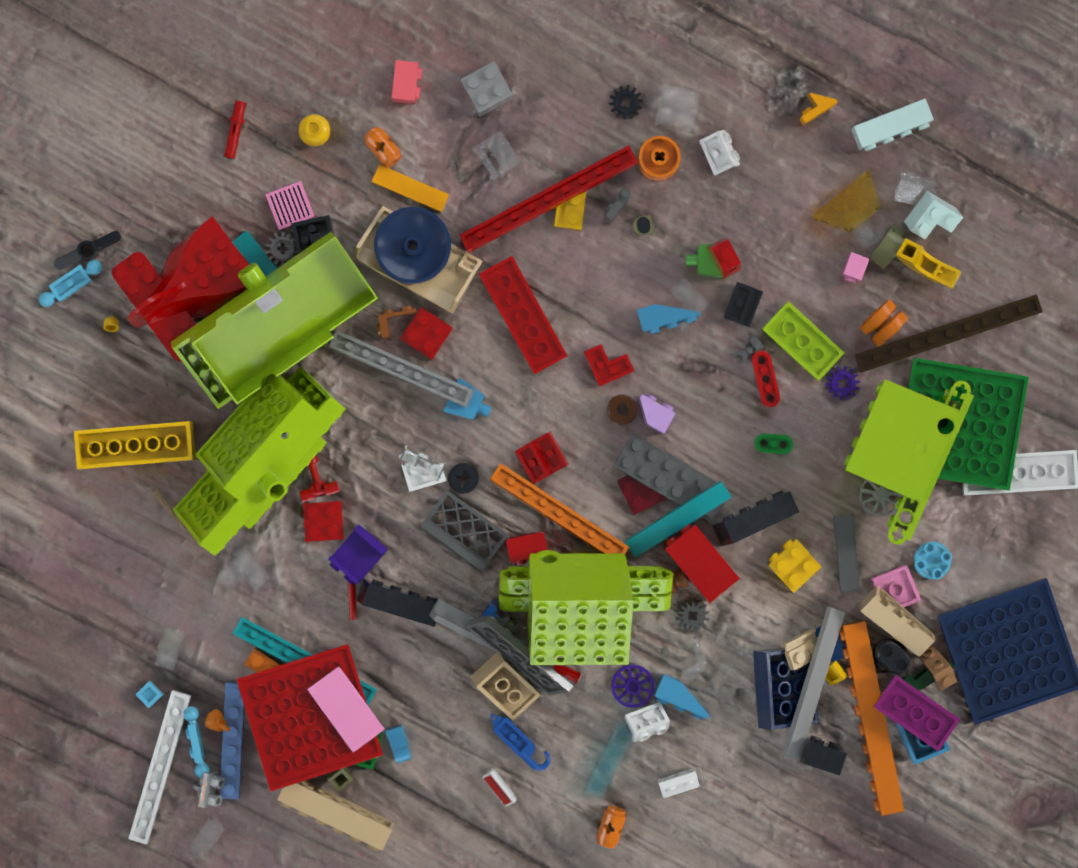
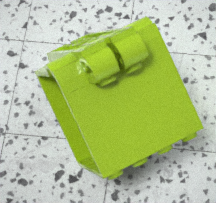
[843,379,974,545]
[499,550,673,665]

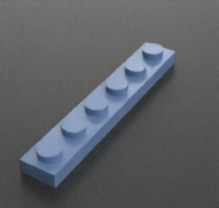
[220,682,244,799]

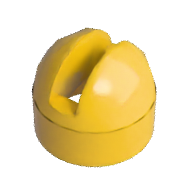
[103,316,119,332]

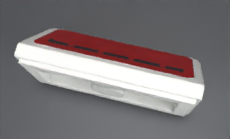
[483,768,517,806]

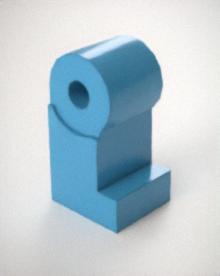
[385,724,412,764]

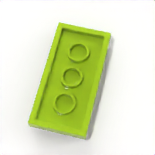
[762,301,844,381]

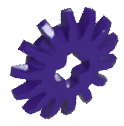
[826,366,860,400]

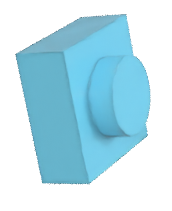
[135,680,163,708]

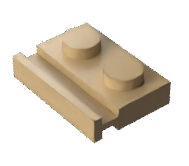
[782,629,818,670]

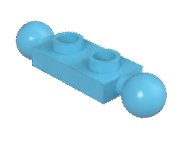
[39,260,102,307]
[183,706,210,778]

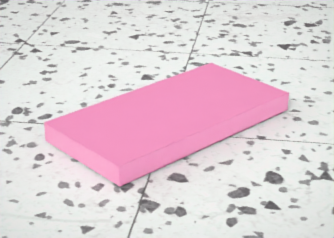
[307,667,385,753]

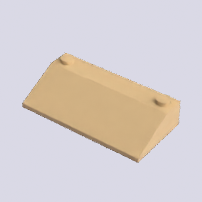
[352,206,483,314]

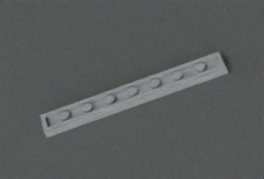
[328,330,475,408]
[782,607,845,760]

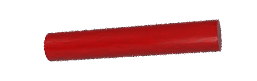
[347,581,357,620]

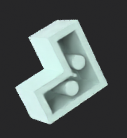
[904,191,963,239]

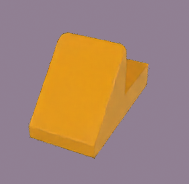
[799,93,838,126]

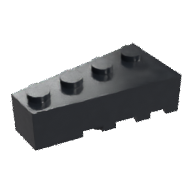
[712,490,799,546]
[357,578,438,627]

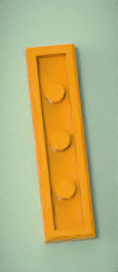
[371,164,449,213]

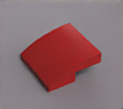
[515,431,569,484]

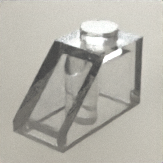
[398,445,446,481]

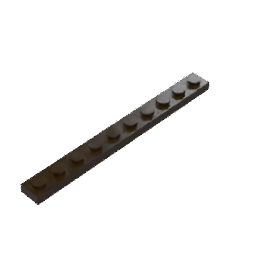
[854,294,1043,373]

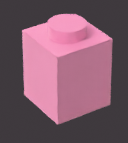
[841,252,869,284]

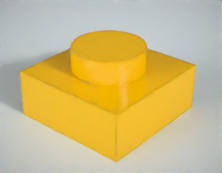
[825,661,847,686]

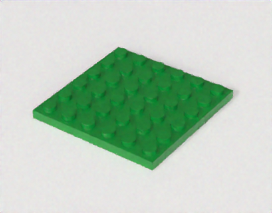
[908,358,1029,491]

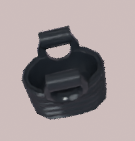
[873,639,910,674]

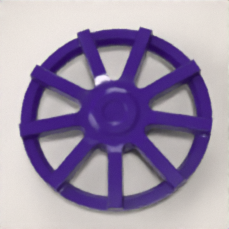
[611,664,654,708]

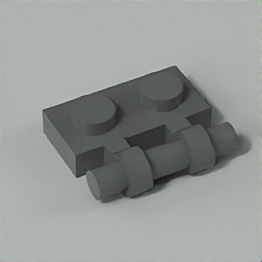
[604,189,630,224]

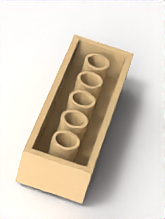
[277,780,395,851]

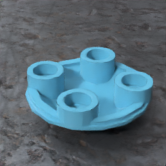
[913,541,952,580]

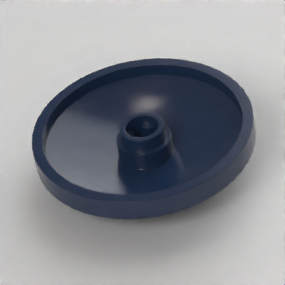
[374,207,451,284]

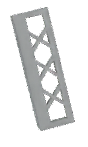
[429,599,495,651]

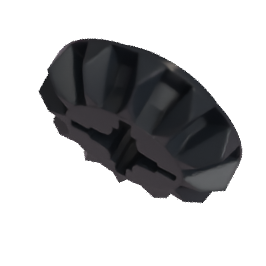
[448,463,479,494]

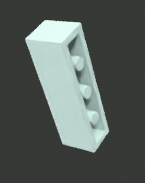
[851,98,934,151]

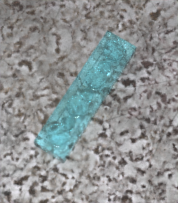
[585,721,633,799]

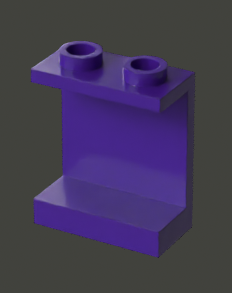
[328,524,388,584]

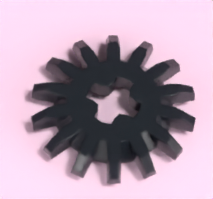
[609,85,643,120]

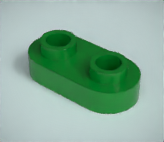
[754,434,793,454]

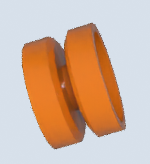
[637,136,681,182]
[859,298,909,347]

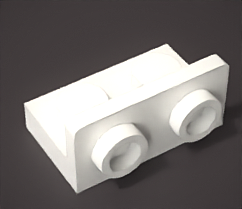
[699,130,740,176]
[625,702,670,742]
[658,768,699,798]

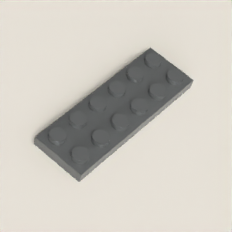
[613,433,731,524]
[466,615,573,695]

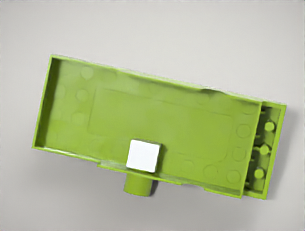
[170,231,378,409]

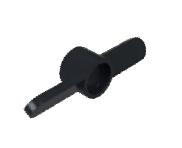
[54,231,121,270]

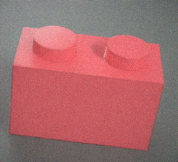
[392,60,422,104]

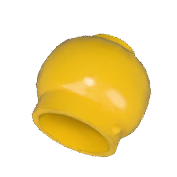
[298,114,331,147]

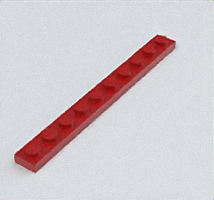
[459,145,639,253]

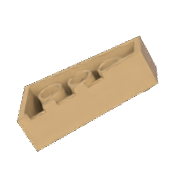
[860,585,935,657]

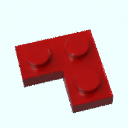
[584,344,634,387]

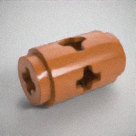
[364,126,402,168]
[596,805,626,849]

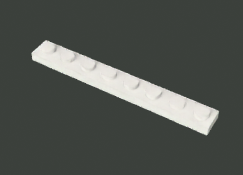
[129,690,191,844]

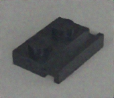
[723,282,763,328]

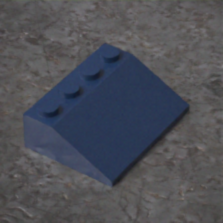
[753,648,819,730]

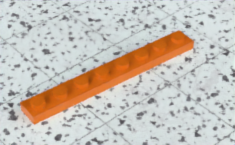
[490,463,629,555]

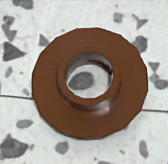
[607,394,638,425]

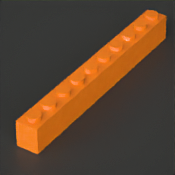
[839,620,904,816]

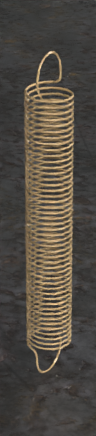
[150,486,185,530]

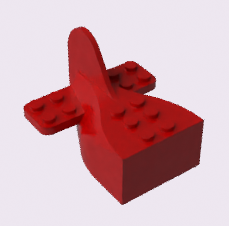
[112,216,249,362]

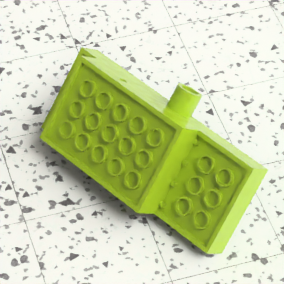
[173,366,345,556]

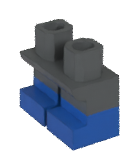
[481,599,518,633]

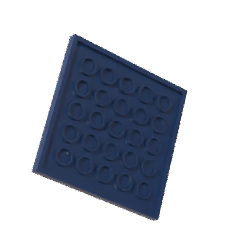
[937,578,1078,725]

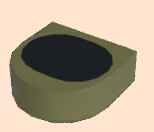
[633,215,653,236]

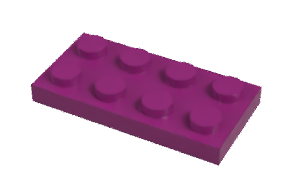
[873,675,961,752]

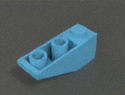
[637,304,701,335]
[654,673,709,720]

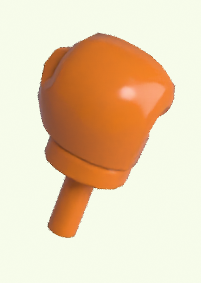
[204,709,230,732]

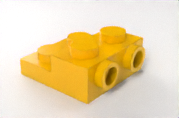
[767,539,821,593]

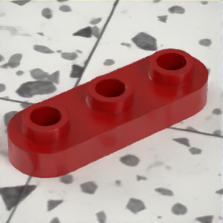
[751,351,780,407]

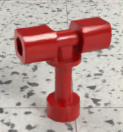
[299,455,340,503]

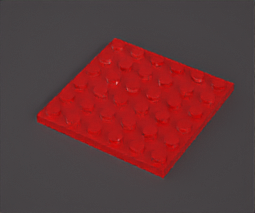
[236,644,383,792]

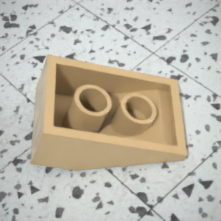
[470,652,541,721]

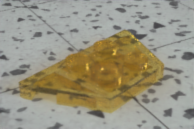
[812,170,880,233]

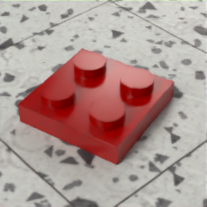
[400,307,453,360]
[303,501,344,542]

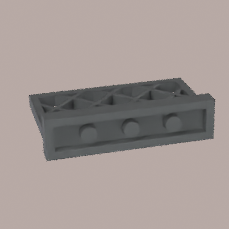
[419,490,509,573]

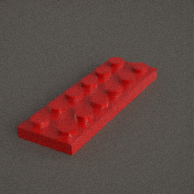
[479,256,568,375]

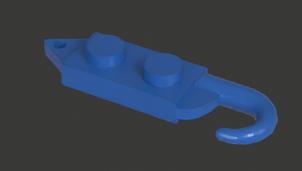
[490,714,551,771]

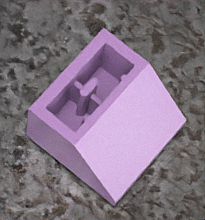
[638,393,676,434]

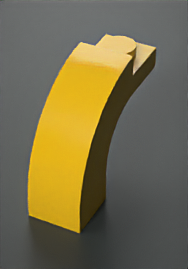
[896,238,961,289]

